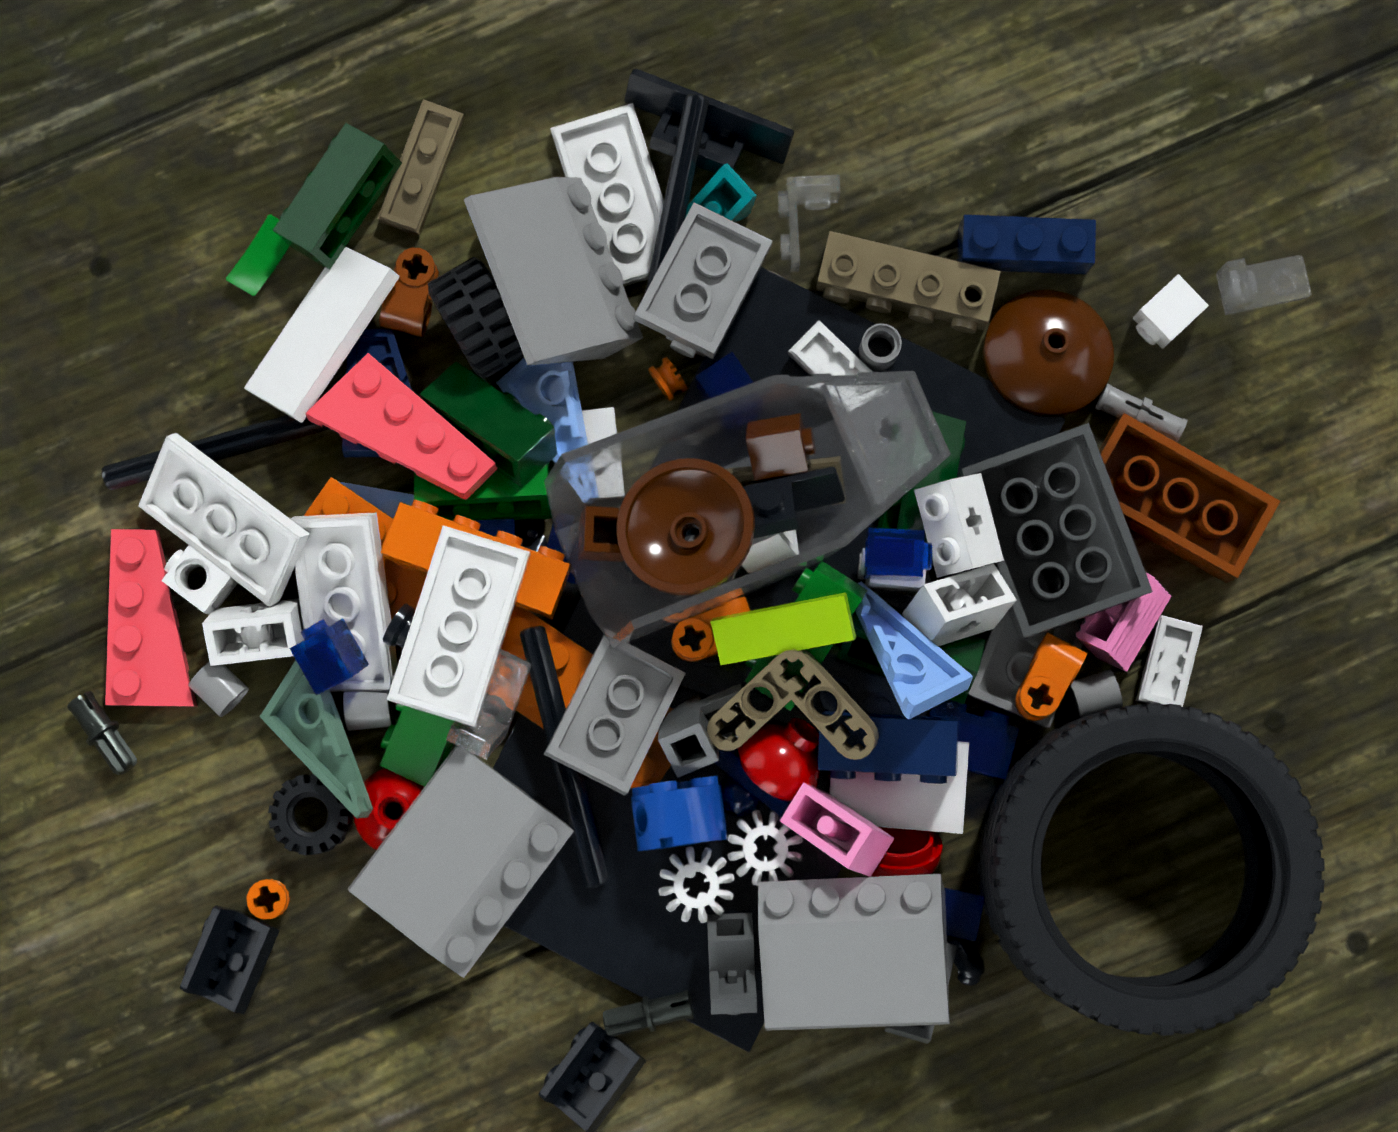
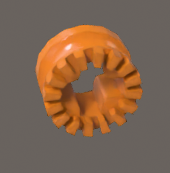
[648,357,688,401]
[246,879,290,920]

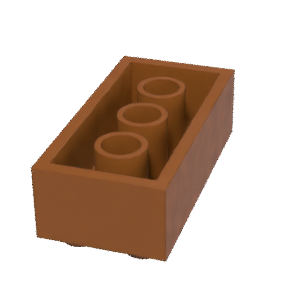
[1099,413,1280,583]

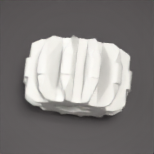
[728,810,803,886]
[658,846,734,923]

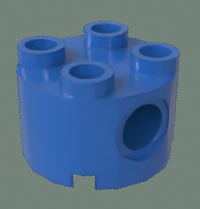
[631,776,728,851]

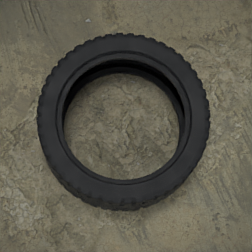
[977,703,1325,1036]

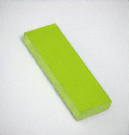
[710,592,856,665]

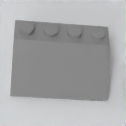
[464,177,643,366]
[348,743,574,978]
[758,874,950,1031]

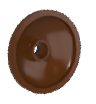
[983,290,1114,417]
[617,458,755,595]

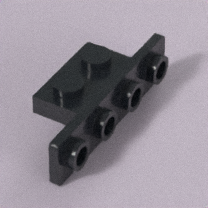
[624,69,794,174]
[685,467,845,539]

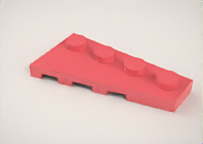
[305,353,497,500]
[105,529,197,707]

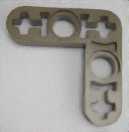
[707,649,879,760]

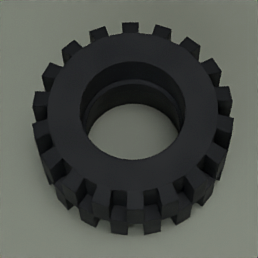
[428,257,524,379]

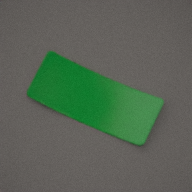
[226,215,289,296]

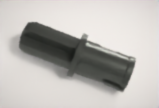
[67,691,137,775]
[603,990,694,1037]

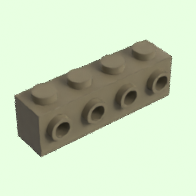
[815,231,1001,334]

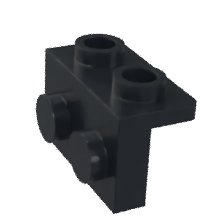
[180,905,280,1014]
[538,1022,647,1132]

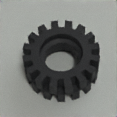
[268,774,353,855]

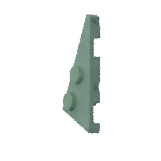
[260,650,373,819]

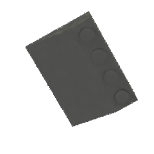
[959,423,1153,641]

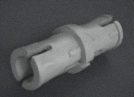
[1095,383,1187,442]

